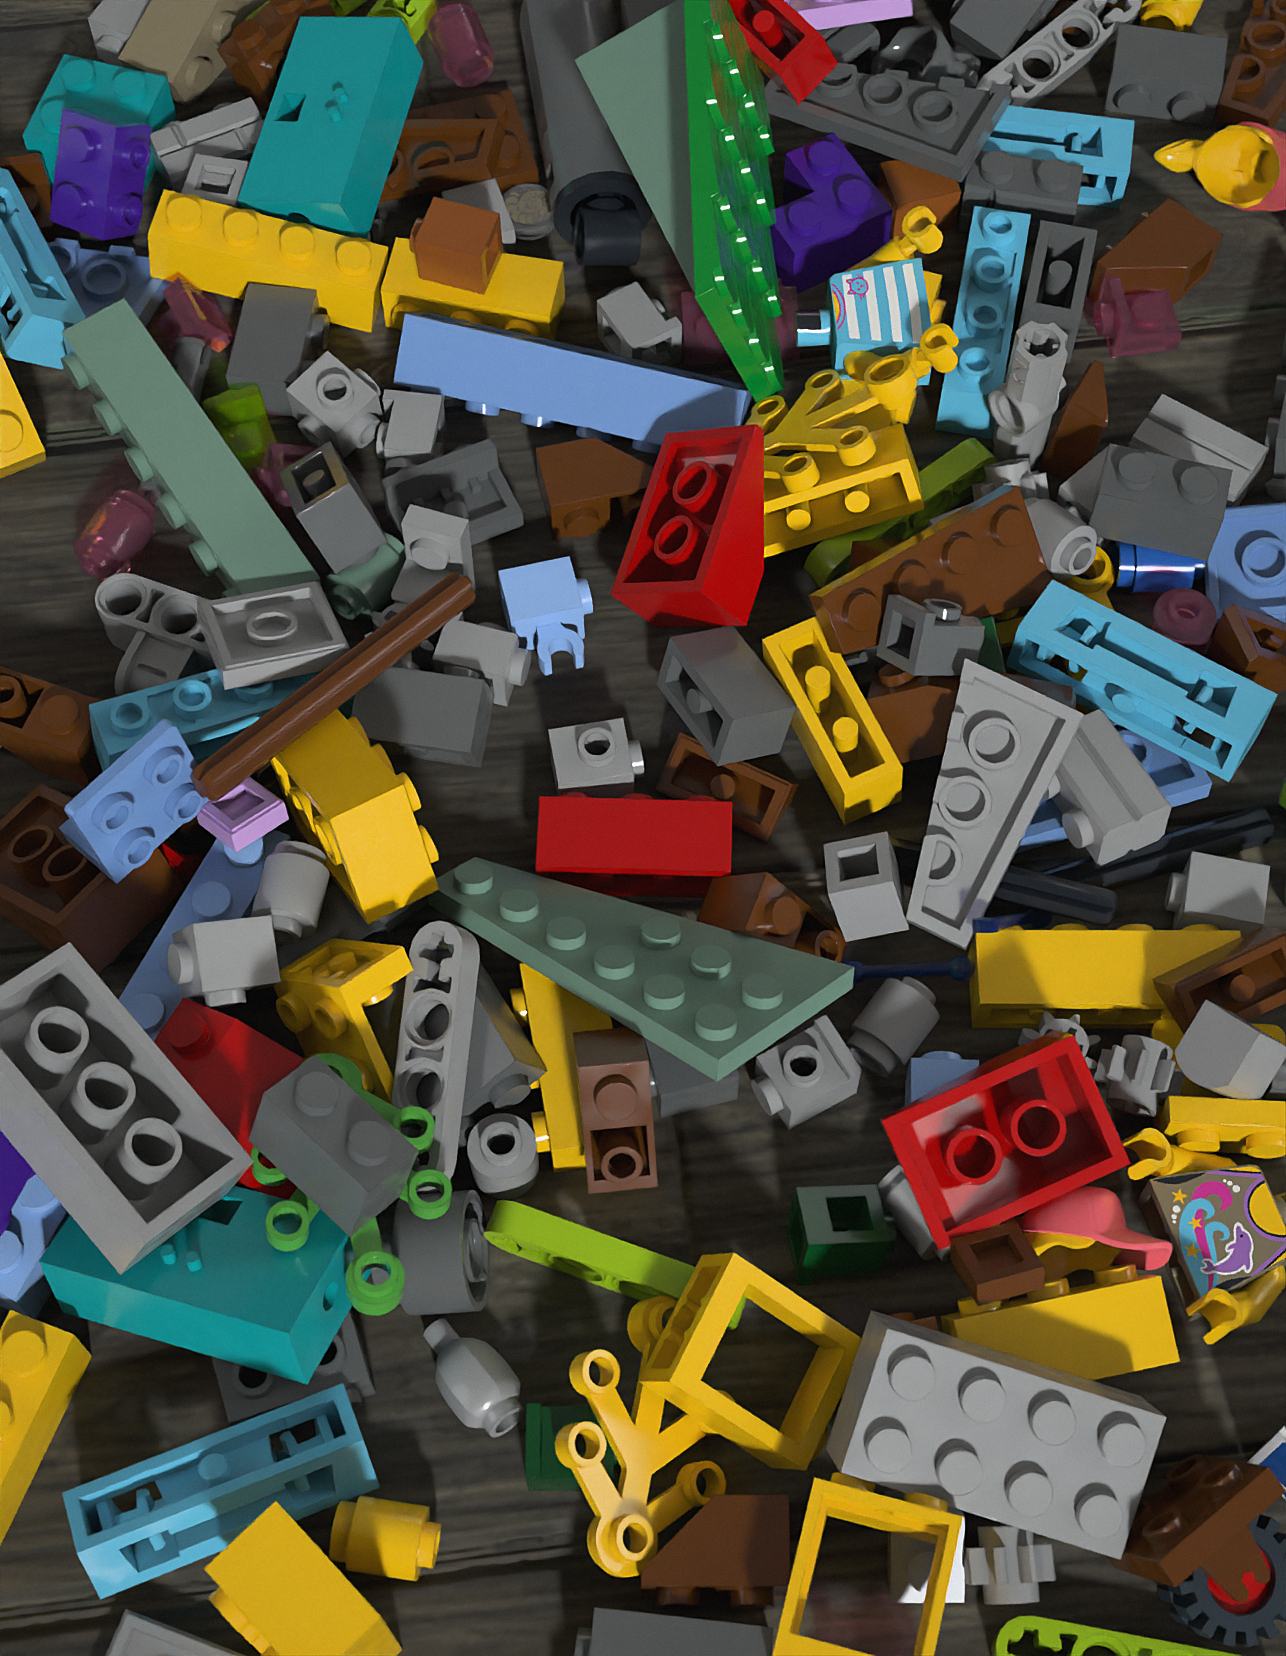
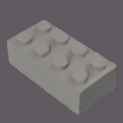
[0,942,254,1275]
[826,1310,1166,1559]

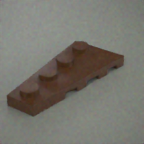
[1217,0,1286,128]
[379,119,505,202]
[809,485,1052,655]

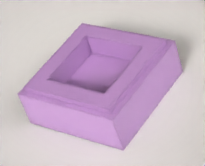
[197,776,289,853]

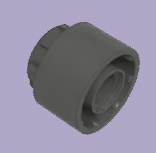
[371,1190,490,1316]

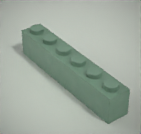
[61,298,320,598]

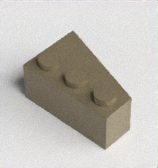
[118,0,269,108]

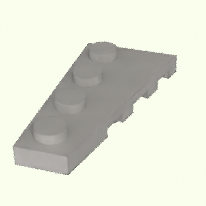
[906,658,1084,951]

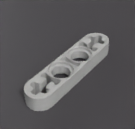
[976,0,1142,108]
[391,920,480,1193]

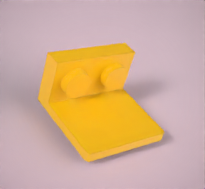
[273,938,413,1104]

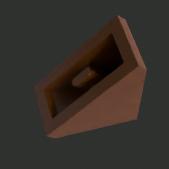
[1205,604,1286,693]

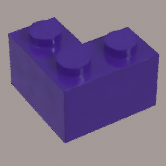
[770,133,893,297]

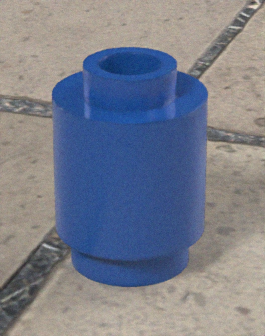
[1111,541,1204,593]

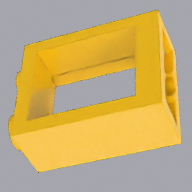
[638,1252,862,1471]
[772,1473,963,1656]

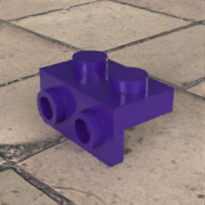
[49,108,151,240]

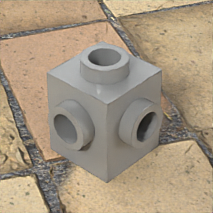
[286,351,384,459]

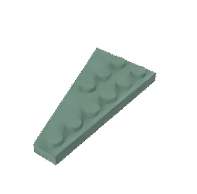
[428,857,854,1082]

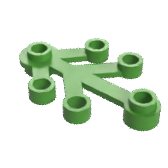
[251,1053,452,1316]

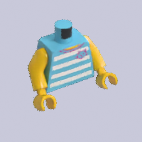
[794,206,959,386]

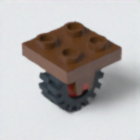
[1105,1454,1286,1647]

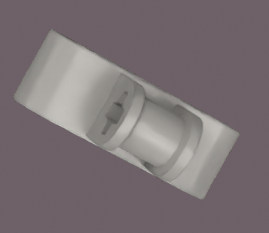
[95,573,217,696]

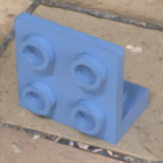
[59,719,209,884]

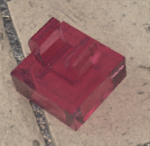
[157,277,235,353]

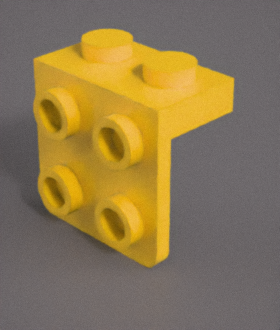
[1150,1019,1286,1158]

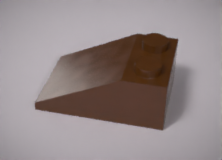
[0,783,185,975]

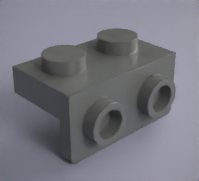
[381,439,524,546]

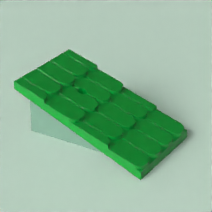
[575,0,785,403]

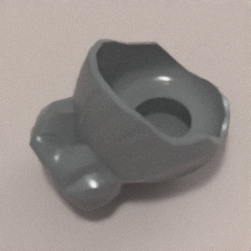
[870,25,980,89]

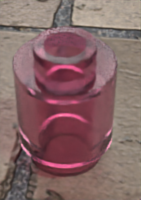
[427,4,494,87]
[73,490,157,581]
[1147,588,1217,656]

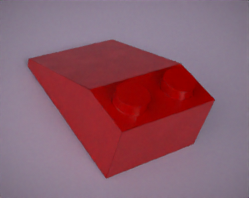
[610,424,764,628]
[153,997,305,1200]
[880,1030,1131,1251]

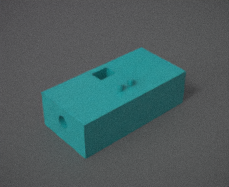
[237,17,424,239]
[38,1186,371,1384]

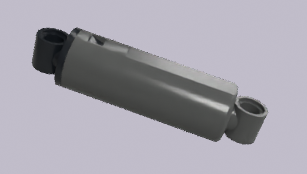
[520,0,652,266]

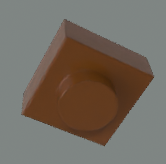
[950,1221,1045,1306]

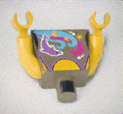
[1121,1128,1286,1345]

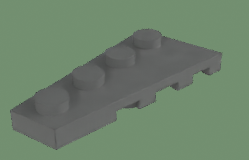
[765,63,1012,182]

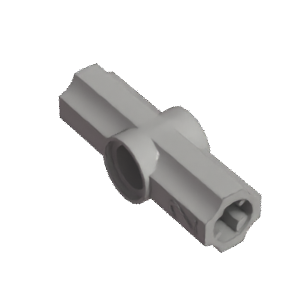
[988,321,1070,470]

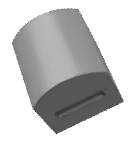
[1175,1000,1286,1100]

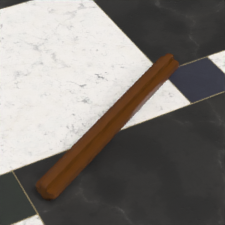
[190,573,476,802]

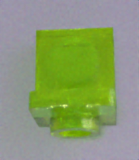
[202,385,285,482]

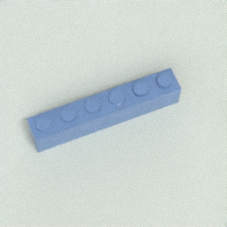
[393,310,753,454]

